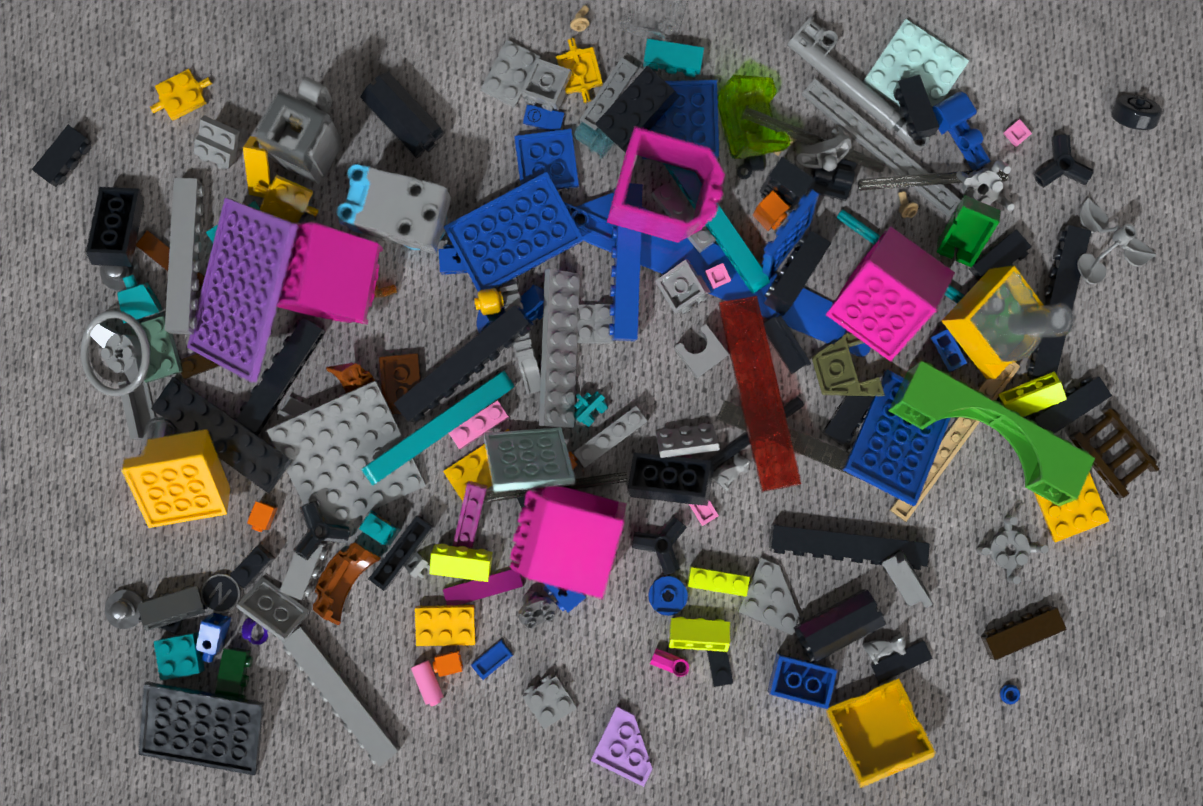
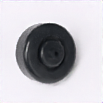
[1111,95,1162,130]

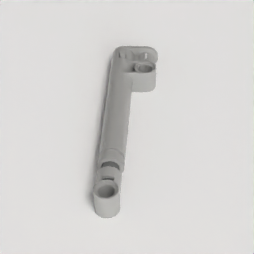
[787,16,930,152]

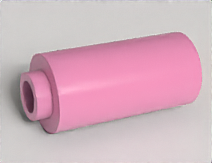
[411,660,444,706]

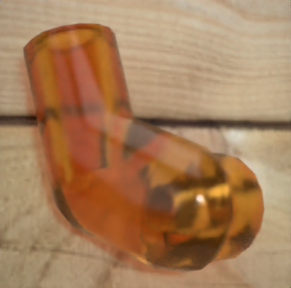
[374,284,397,298]

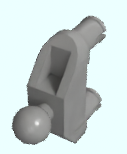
[794,127,851,171]

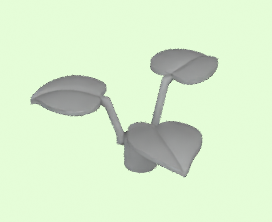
[1077,198,1156,284]

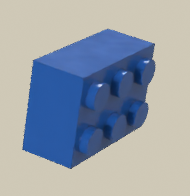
[767,653,837,709]

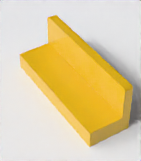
[243,136,271,198]

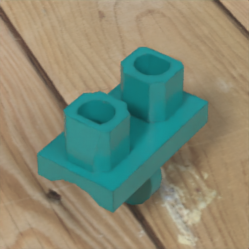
[574,391,608,427]

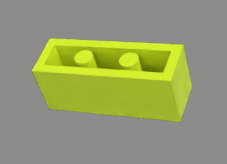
[998,372,1067,417]
[430,544,493,582]
[687,566,750,597]
[669,617,730,652]

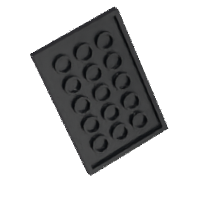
[138,682,264,775]

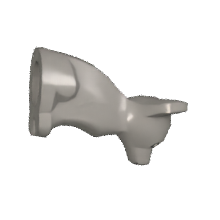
[712,452,750,491]
[862,633,906,665]

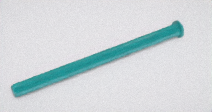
[837,210,965,304]

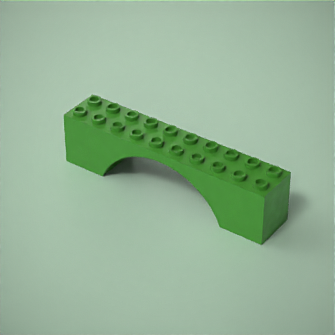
[888,361,1095,506]

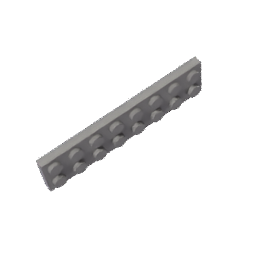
[539,269,580,428]

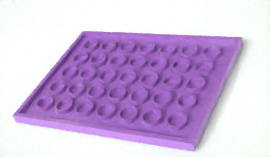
[187,198,298,382]

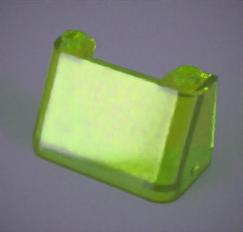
[717,74,791,159]

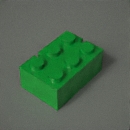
[936,195,1001,268]

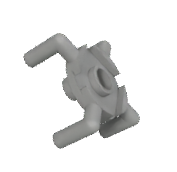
[956,159,1014,211]
[976,517,1049,584]

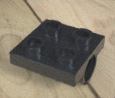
[809,159,856,201]

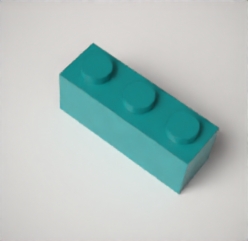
[643,39,704,77]

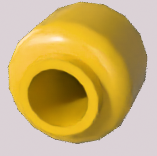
[474,288,504,315]

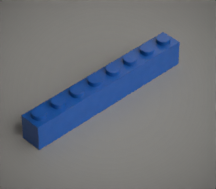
[609,183,643,342]

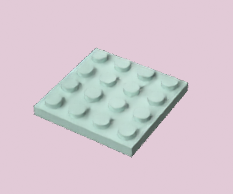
[863,19,969,107]
[484,427,575,491]

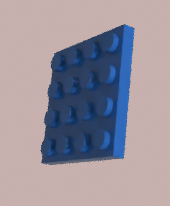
[642,80,719,159]
[762,190,819,280]

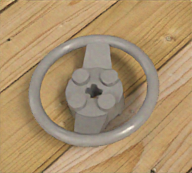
[80,310,150,397]

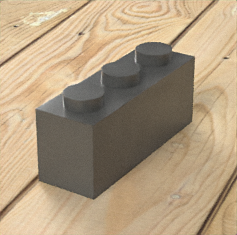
[137,585,205,631]

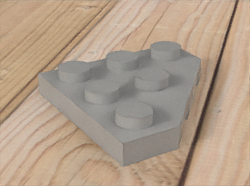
[738,557,800,635]

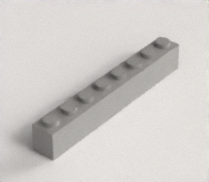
[165,178,205,335]
[282,625,401,767]

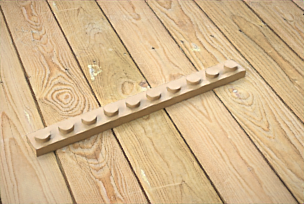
[889,362,1020,522]

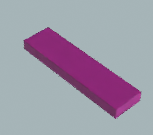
[453,481,487,549]
[443,569,523,605]

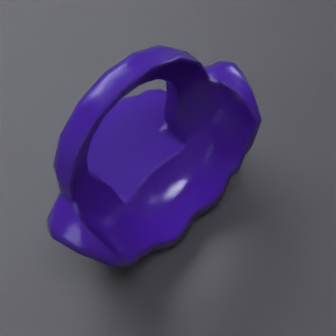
[242,617,268,645]

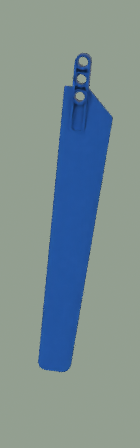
[564,193,871,357]

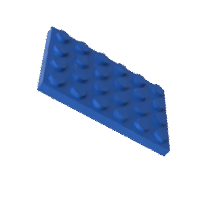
[444,172,584,291]
[843,370,950,506]

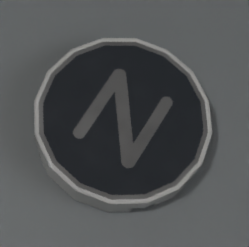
[201,574,241,613]

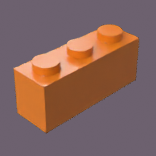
[753,191,789,231]

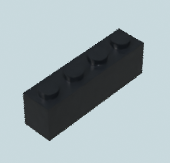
[1029,376,1112,434]
[368,515,434,591]

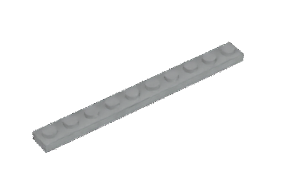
[802,79,961,217]

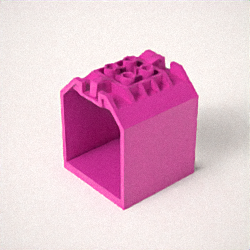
[607,128,725,243]
[276,223,383,325]
[826,226,955,362]
[510,486,627,599]

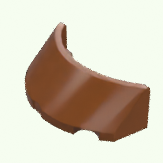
[326,363,375,393]
[313,543,381,626]

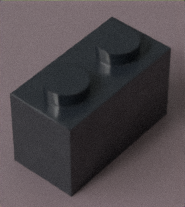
[229,545,276,589]

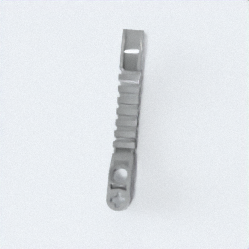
[500,277,541,394]

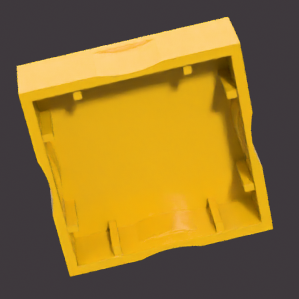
[826,679,935,788]

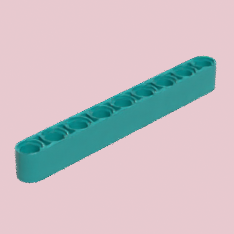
[663,163,770,293]
[361,370,515,486]

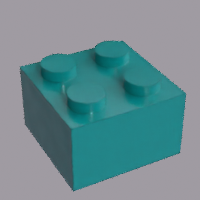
[153,632,205,681]

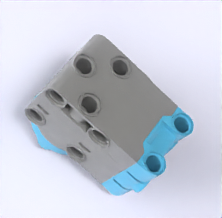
[337,165,451,254]

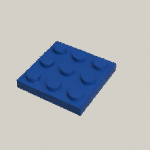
[514,129,579,190]

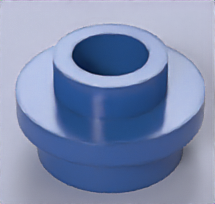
[1000,684,1020,704]

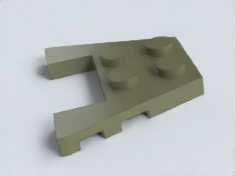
[811,333,885,396]

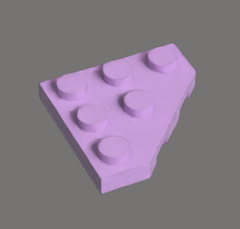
[591,706,652,787]

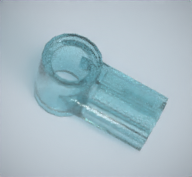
[573,122,614,159]

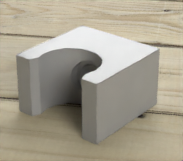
[674,324,729,380]

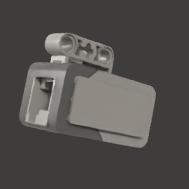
[256,77,342,184]

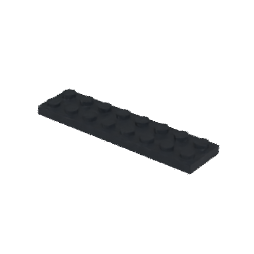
[151,377,292,493]

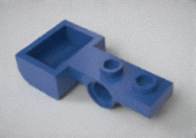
[932,91,991,171]

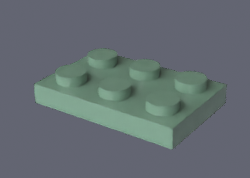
[130,315,183,383]

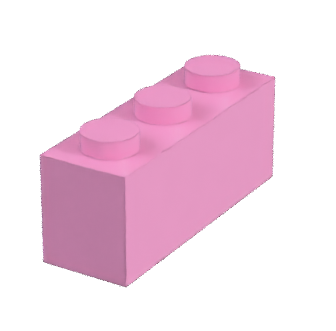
[449,400,510,450]

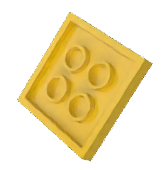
[1034,472,1109,542]

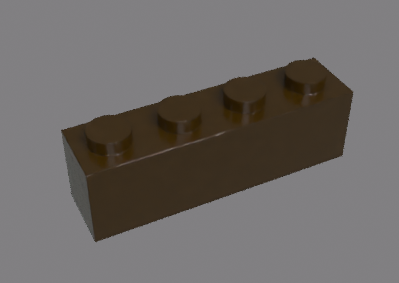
[981,605,1067,661]

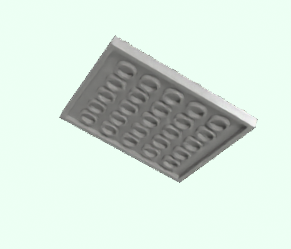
[267,380,426,534]

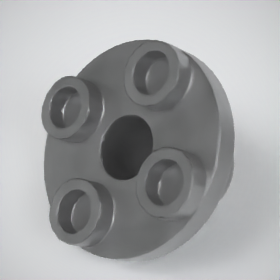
[100,258,140,291]
[105,589,143,629]
[518,591,556,629]

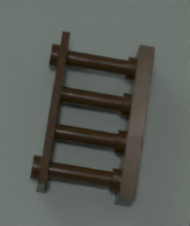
[1069,408,1160,498]

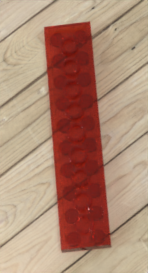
[718,296,801,493]

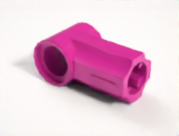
[650,648,689,677]

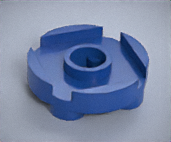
[648,576,688,616]

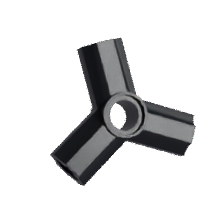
[1034,134,1094,188]
[293,501,350,560]
[632,517,687,575]

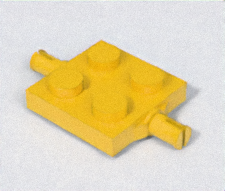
[556,38,603,103]
[150,69,212,121]
[254,175,319,224]

